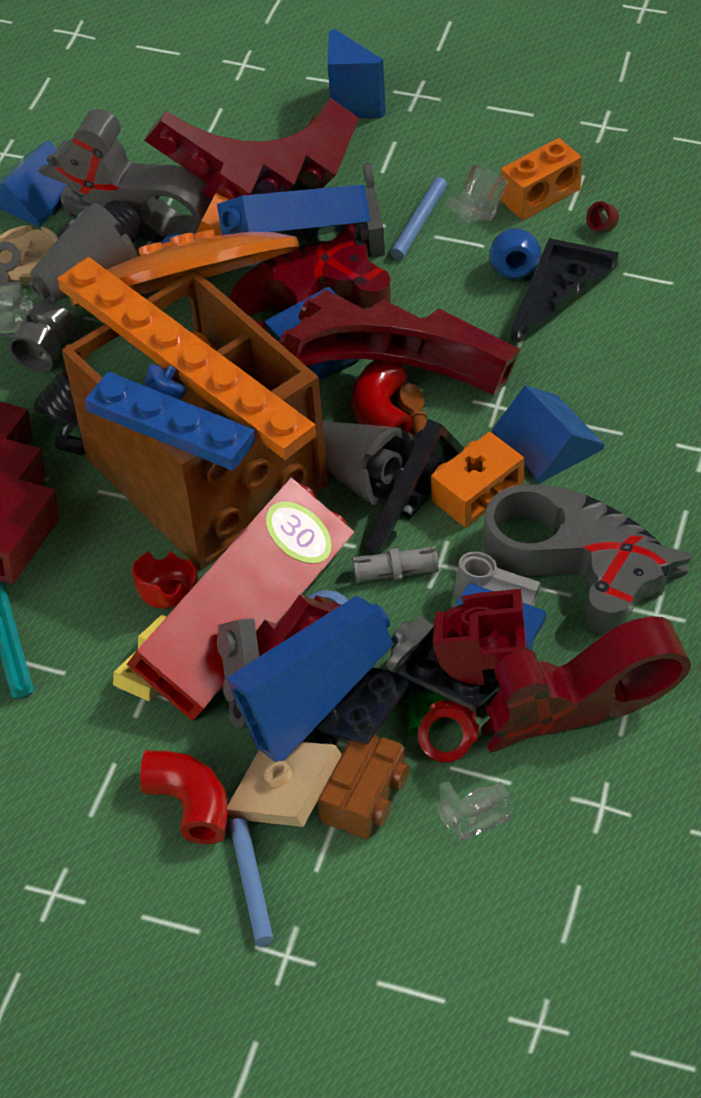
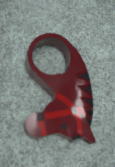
[229,226,391,332]
[480,616,691,753]

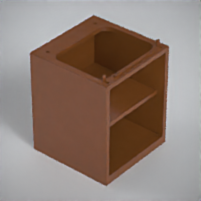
[62,270,329,571]

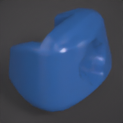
[143,365,187,400]

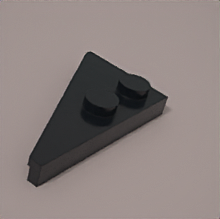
[511,238,619,342]
[364,419,464,554]

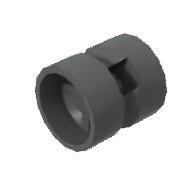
[8,300,77,373]

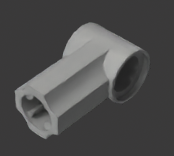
[453,552,541,607]

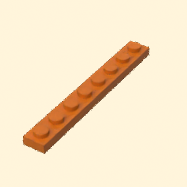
[57,256,317,460]

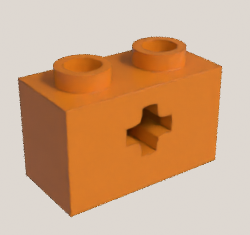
[431,431,524,528]

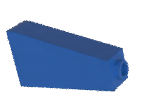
[217,185,371,238]
[226,595,393,762]

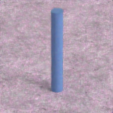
[390,177,447,260]
[229,818,274,946]

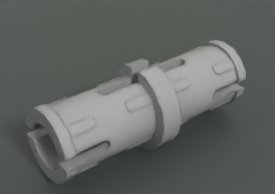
[352,545,439,584]

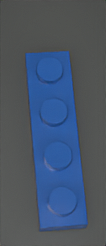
[85,371,256,471]

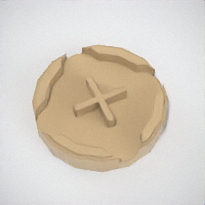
[0,225,58,286]

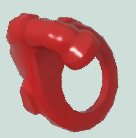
[418,699,479,763]

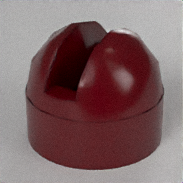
[586,201,619,233]

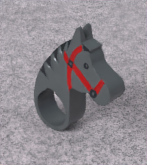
[38,109,212,243]
[482,485,692,635]

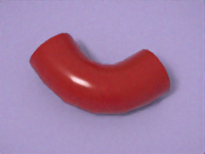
[351,360,412,432]
[140,750,228,845]

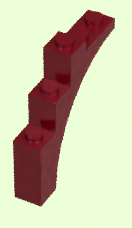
[144,98,359,200]
[279,290,520,395]
[0,401,59,584]

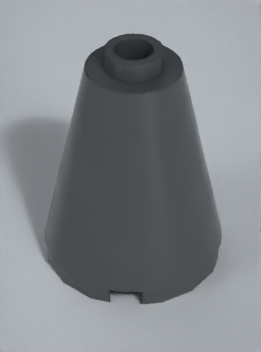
[29,203,138,303]
[323,421,414,507]

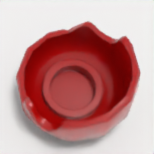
[131,551,199,609]

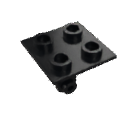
[397,643,499,711]
[313,667,412,745]

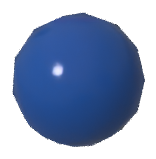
[489,228,541,281]

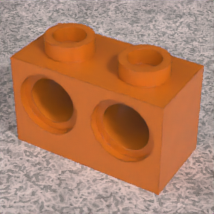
[501,138,582,221]

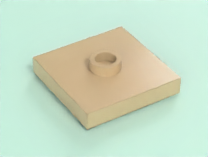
[227,742,342,827]

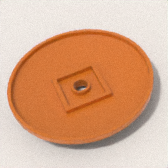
[70,229,299,307]

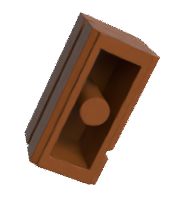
[317,735,409,839]

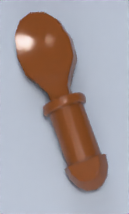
[398,383,427,436]

